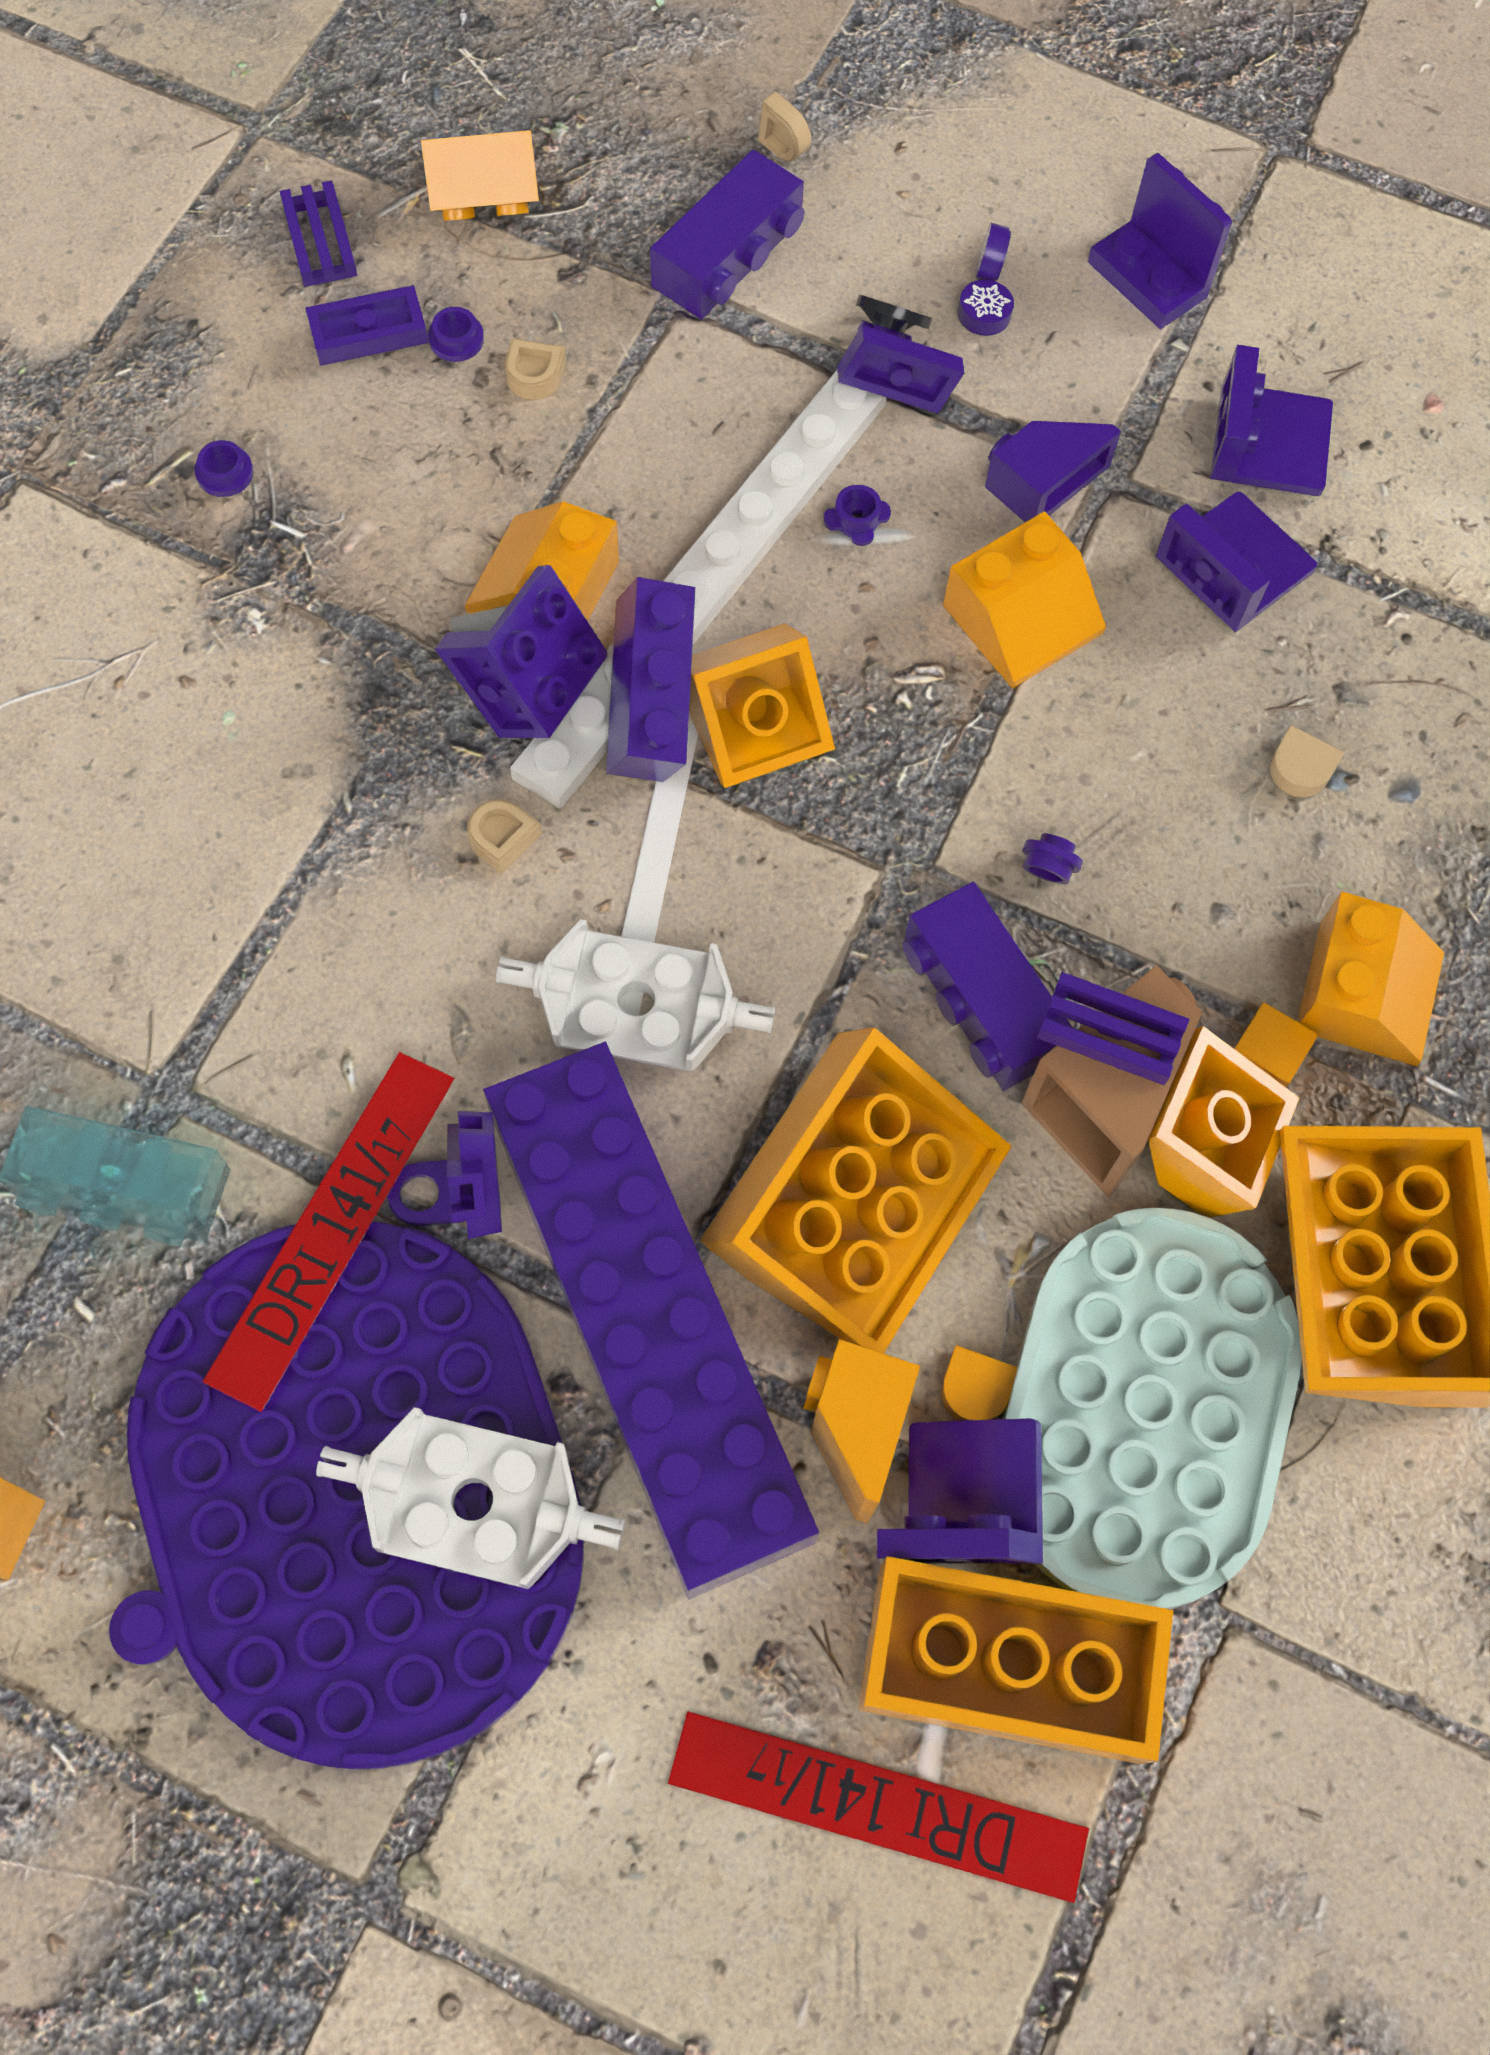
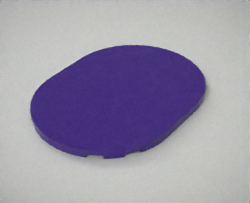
[127,1221,584,1770]

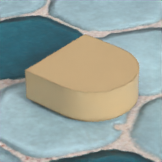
[758,91,811,161]
[504,338,567,400]
[1270,725,1345,798]
[467,799,542,875]

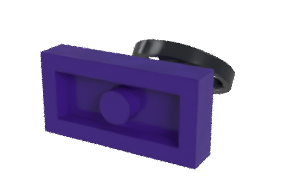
[837,294,965,413]

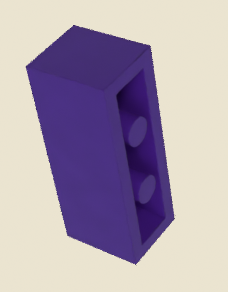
[650,149,805,320]
[606,577,696,782]
[902,881,1073,1092]

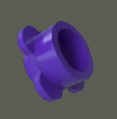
[823,485,891,546]

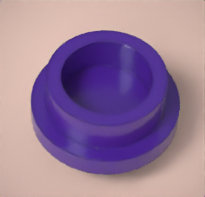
[428,307,484,362]
[195,440,254,497]
[1022,833,1083,885]
[109,1590,178,1665]

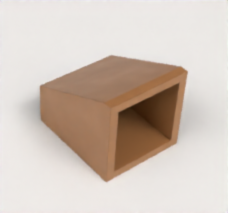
[1021,965,1202,1197]

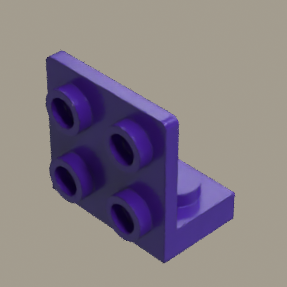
[1087,153,1232,330]
[1210,344,1333,496]
[1155,491,1317,633]
[435,565,607,738]
[877,1418,1043,1564]

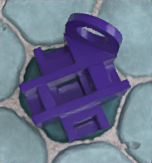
[387,1111,502,1239]

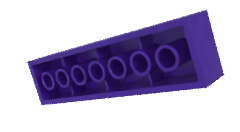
[483,1041,820,1600]

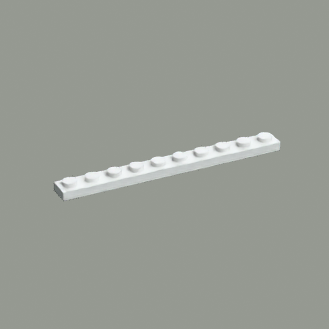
[510,370,887,810]

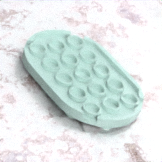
[1003,1208,1302,1609]

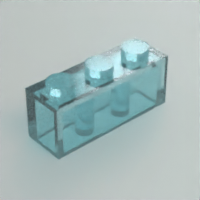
[0,1105,231,1246]

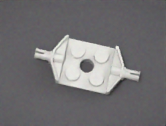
[496,919,776,1072]
[316,1408,626,1589]

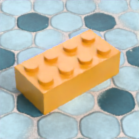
[858,1556,1173,1764]

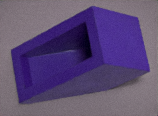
[985,421,1121,522]

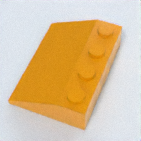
[699,1027,1012,1353]
[1280,1125,1490,1408]

